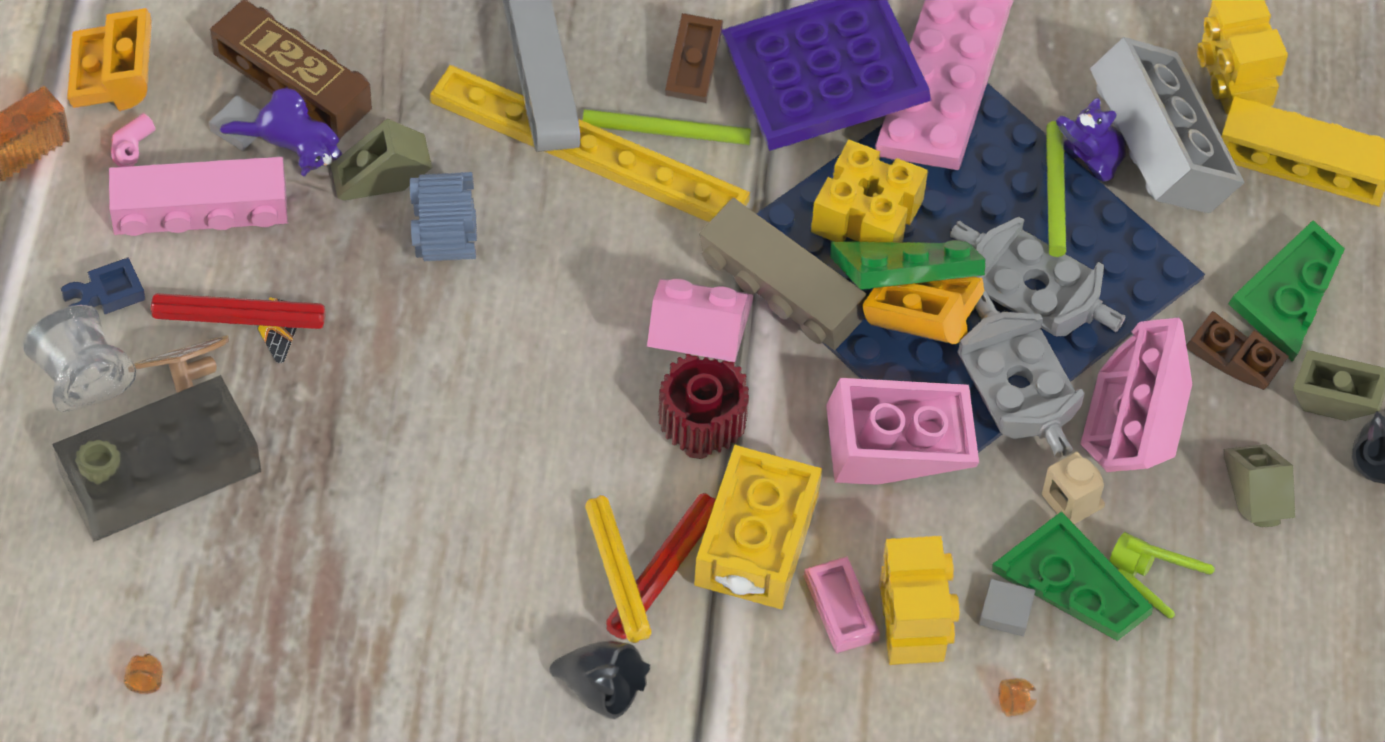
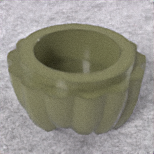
[75,440,120,485]

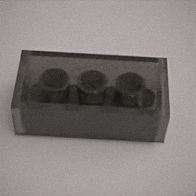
[52,375,262,542]

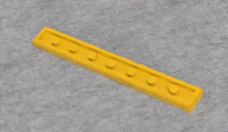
[430,64,750,222]

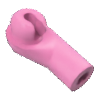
[111,113,156,167]

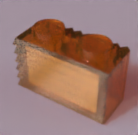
[0,86,70,181]

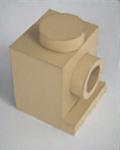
[1042,451,1105,524]

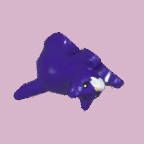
[220,88,342,177]
[1056,98,1126,182]

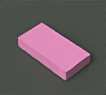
[804,556,880,653]

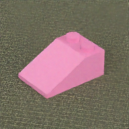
[647,279,753,362]
[826,378,979,485]

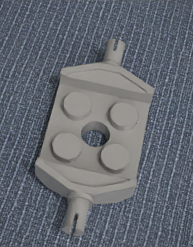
[950,217,1125,336]
[958,290,1084,458]

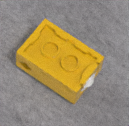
[694,445,822,610]

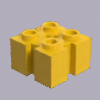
[1197,0,1288,115]
[811,140,928,242]
[879,536,959,665]

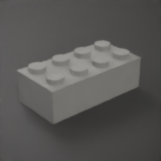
[1090,37,1245,214]

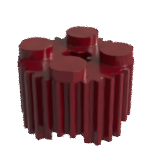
[658,354,749,459]

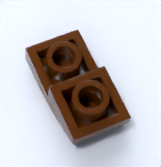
[1186,311,1289,390]

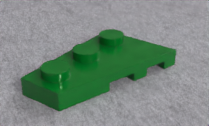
[1228,220,1345,362]
[831,240,986,290]
[992,511,1153,641]

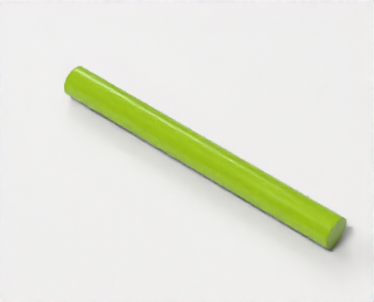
[582,109,752,145]
[1046,121,1066,257]

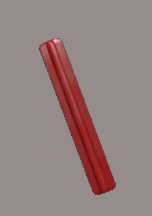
[151,293,326,329]
[606,493,716,640]

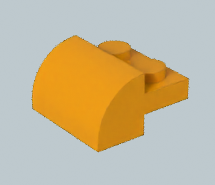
[67,8,152,111]
[862,276,984,344]

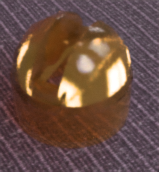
[124,653,163,694]
[998,678,1037,717]

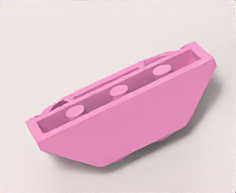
[1080,317,1192,472]

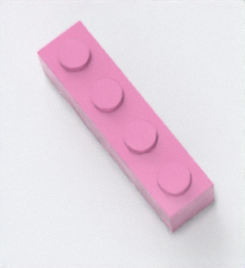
[109,157,288,236]

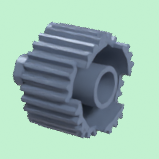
[410,172,477,261]

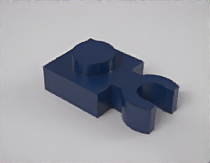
[61,257,146,319]

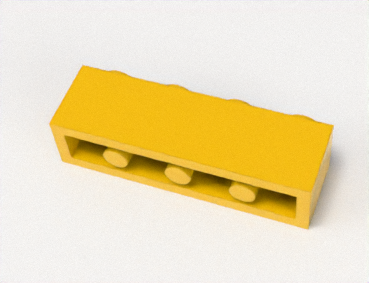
[1221,96,1385,207]

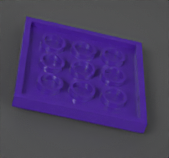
[722,0,931,151]

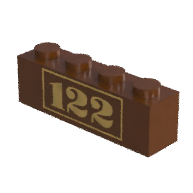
[210,0,372,140]

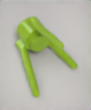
[1109,532,1215,619]

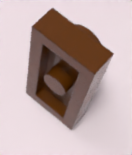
[665,13,723,103]

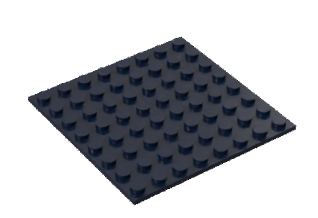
[756,82,1205,453]

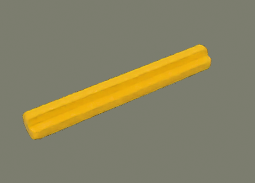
[585,495,652,643]

